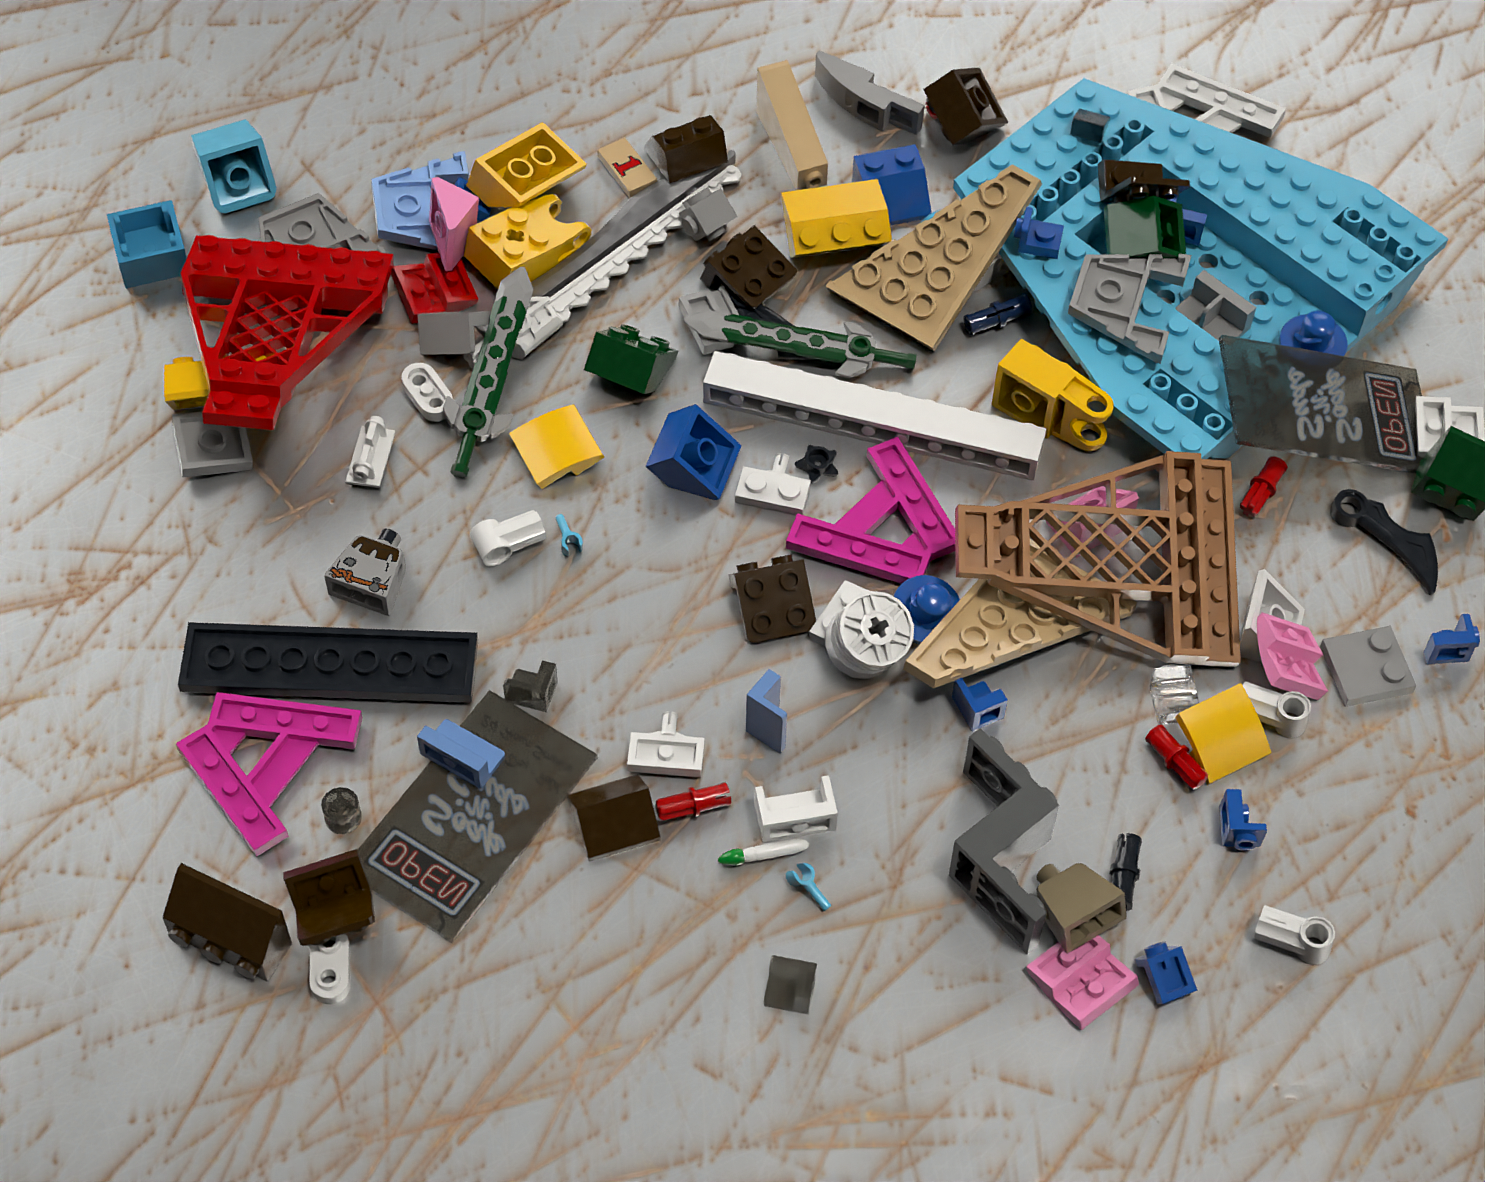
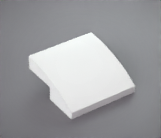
[1415,396,1485,457]

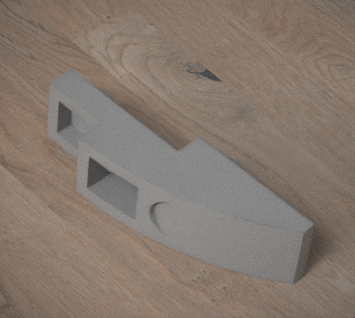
[815,50,925,135]

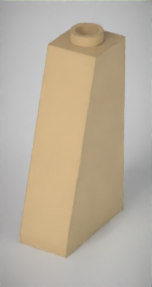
[756,60,828,190]

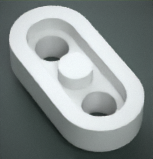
[401,363,453,421]
[309,933,350,1004]

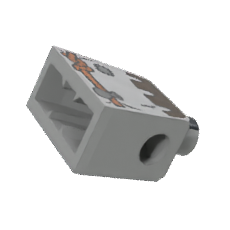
[324,528,406,616]

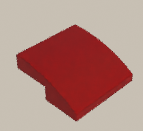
[391,253,479,324]

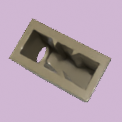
[1036,863,1127,954]

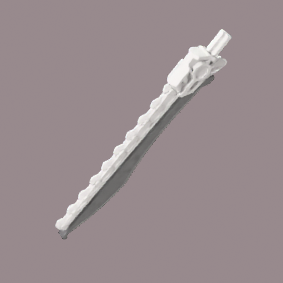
[464,150,742,369]

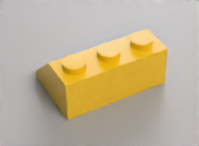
[466,122,587,207]
[781,179,892,258]
[164,355,266,410]

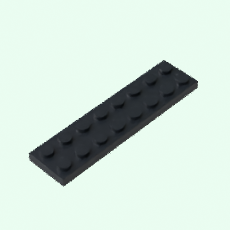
[178,622,478,703]

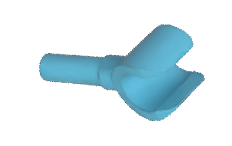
[556,514,583,556]
[786,863,832,911]

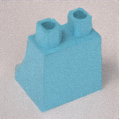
[191,119,277,213]

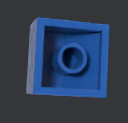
[852,144,932,226]
[645,404,742,500]

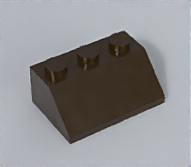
[162,863,292,982]

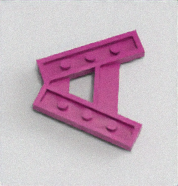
[786,437,955,584]
[176,692,363,857]

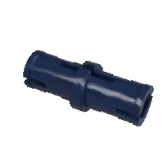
[963,293,1033,335]

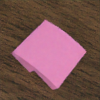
[1257,612,1328,700]
[1026,935,1139,1030]

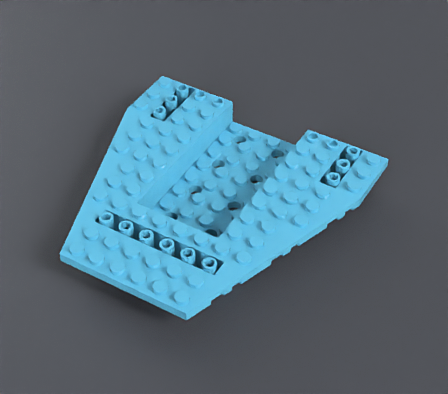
[953,78,1449,459]

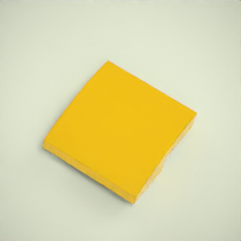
[509,404,605,489]
[1175,683,1271,785]

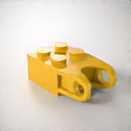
[464,194,592,289]
[991,338,1114,451]

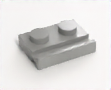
[678,286,739,355]

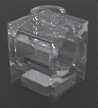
[1149,664,1199,725]

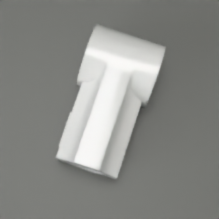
[470,510,546,566]
[1243,681,1311,738]
[1254,905,1335,965]

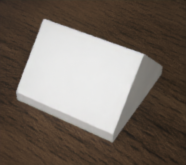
[1240,569,1305,662]

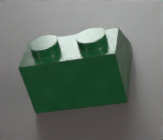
[1411,426,1485,522]

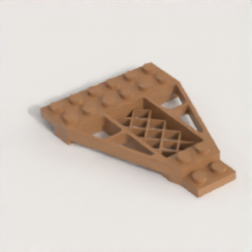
[955,451,1241,667]

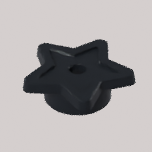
[795,445,838,483]

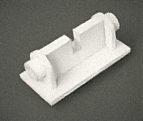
[345,416,395,488]

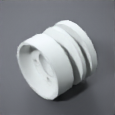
[825,591,914,679]

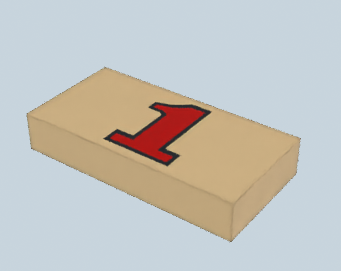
[597,137,657,199]

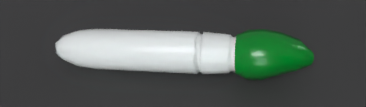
[718,839,809,866]

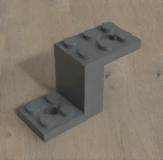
[949,728,1059,954]

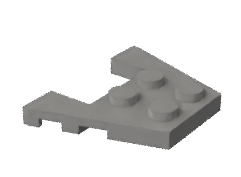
[258,193,387,253]
[1068,254,1192,364]

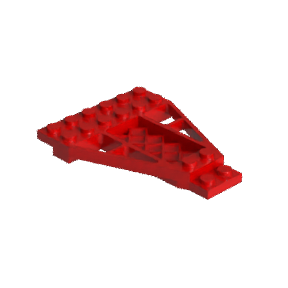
[181,235,394,430]

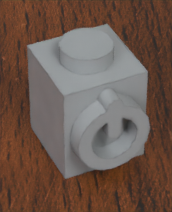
[679,187,738,241]

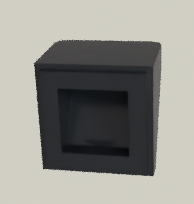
[1070,108,1110,143]

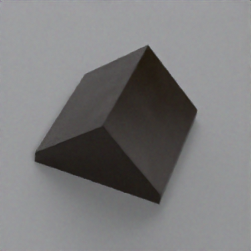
[567,774,661,862]

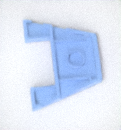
[371,151,468,256]

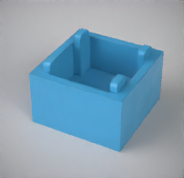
[106,200,187,289]

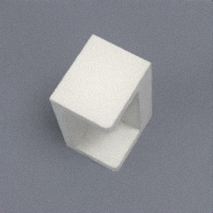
[754,775,838,843]

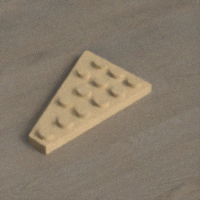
[825,164,1042,352]
[903,539,1138,688]

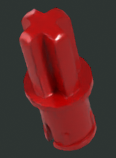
[1240,456,1288,517]
[1145,724,1208,789]
[655,782,731,821]

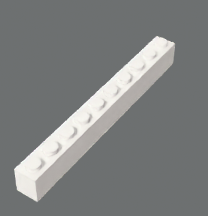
[703,351,1046,481]

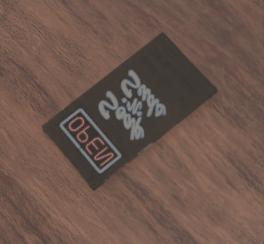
[1218,335,1423,473]
[358,690,598,943]

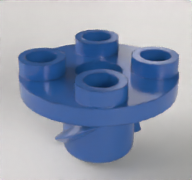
[1278,310,1348,376]
[893,575,960,644]

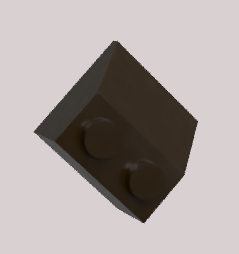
[923,67,1009,145]
[644,115,728,183]

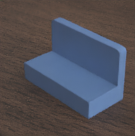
[746,669,787,753]
[417,719,505,789]

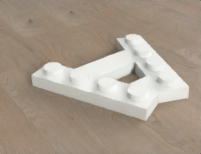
[1127,63,1286,138]

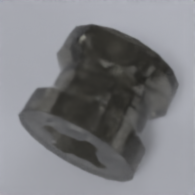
[321,787,362,834]

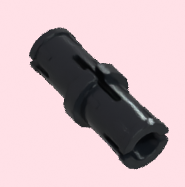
[1109,833,1142,911]

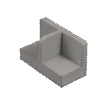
[1176,270,1257,348]
[418,311,491,354]

